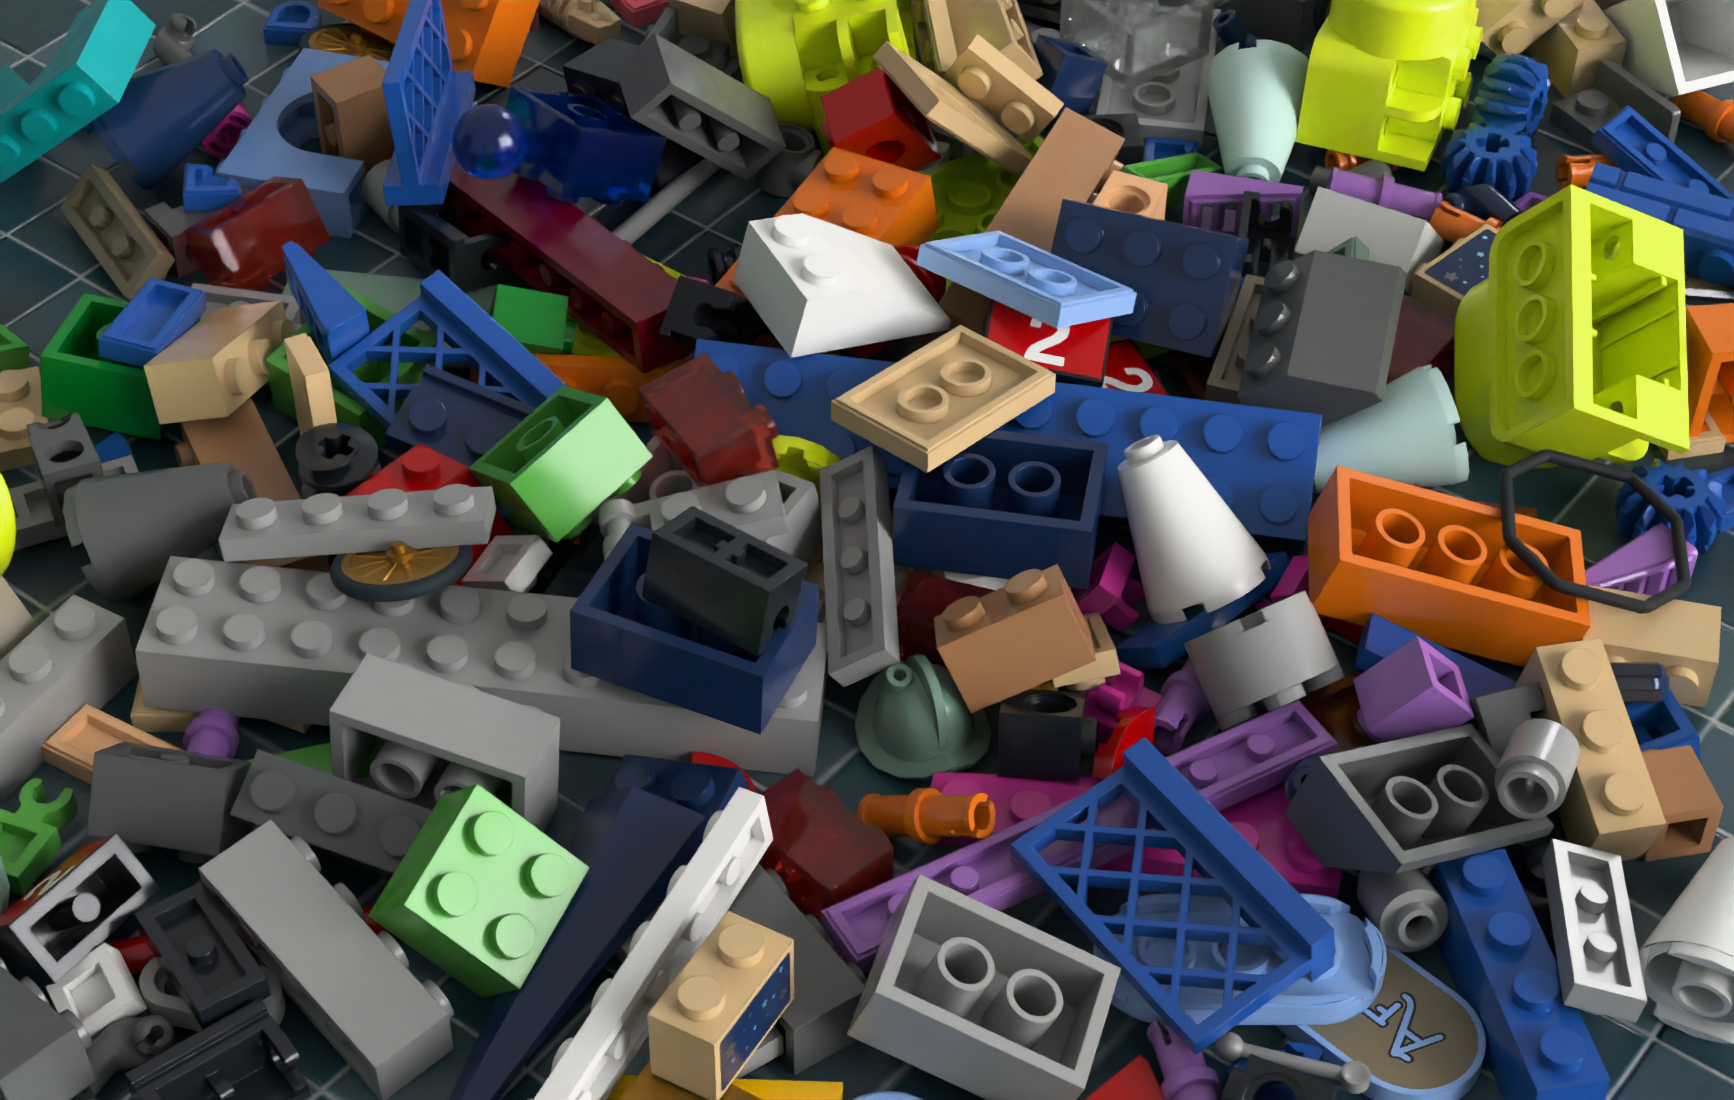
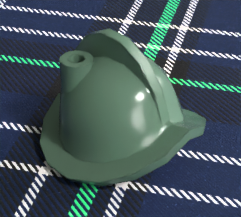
[854,654,992,781]

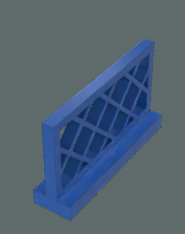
[382,0,476,207]
[328,269,568,524]
[1011,737,1334,1055]

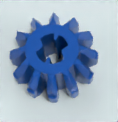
[1472,54,1551,138]
[1440,122,1538,201]
[1614,458,1726,554]

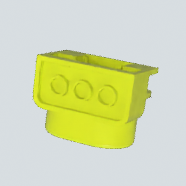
[735,0,919,155]
[1295,0,1483,171]
[1454,184,1690,468]

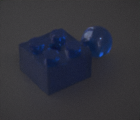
[451,86,667,207]

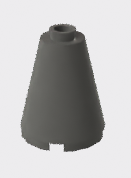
[63,461,257,604]

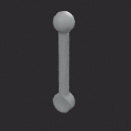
[1215,1032,1371,1094]

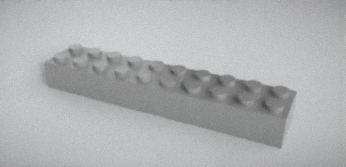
[135,556,828,777]

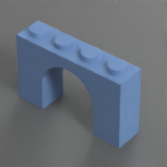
[215,48,389,239]

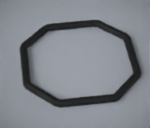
[1499,449,1691,614]

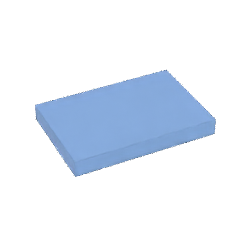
[916,230,1137,328]

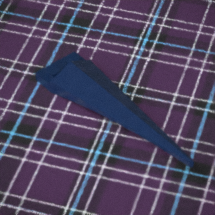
[449,754,749,1100]

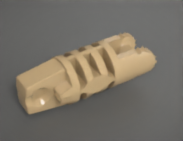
[536,0,621,45]

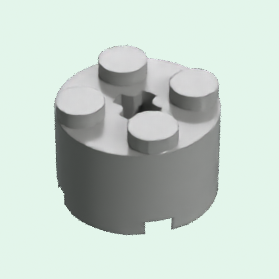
[1184,591,1345,731]

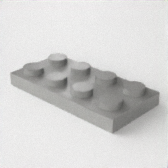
[1096,0,1221,148]

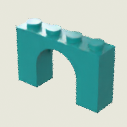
[0,0,156,184]

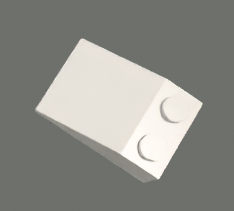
[733,213,951,358]

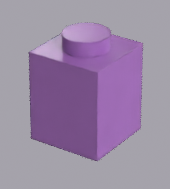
[1353,636,1474,744]

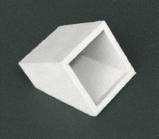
[1602,0,1734,97]

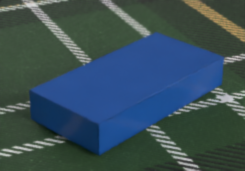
[98,277,206,368]

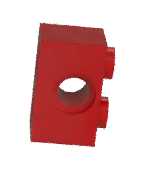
[820,67,941,171]

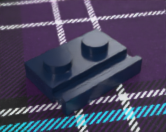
[385,364,536,486]

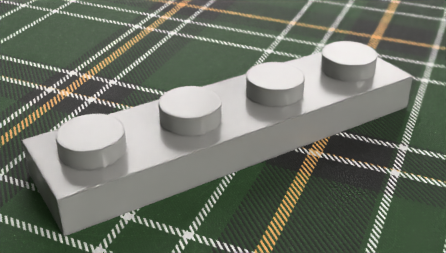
[819,445,900,687]
[218,484,496,562]

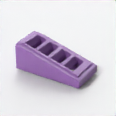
[1182,170,1304,238]
[1585,523,1698,596]

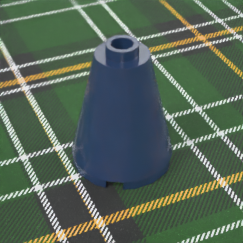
[91,49,249,190]

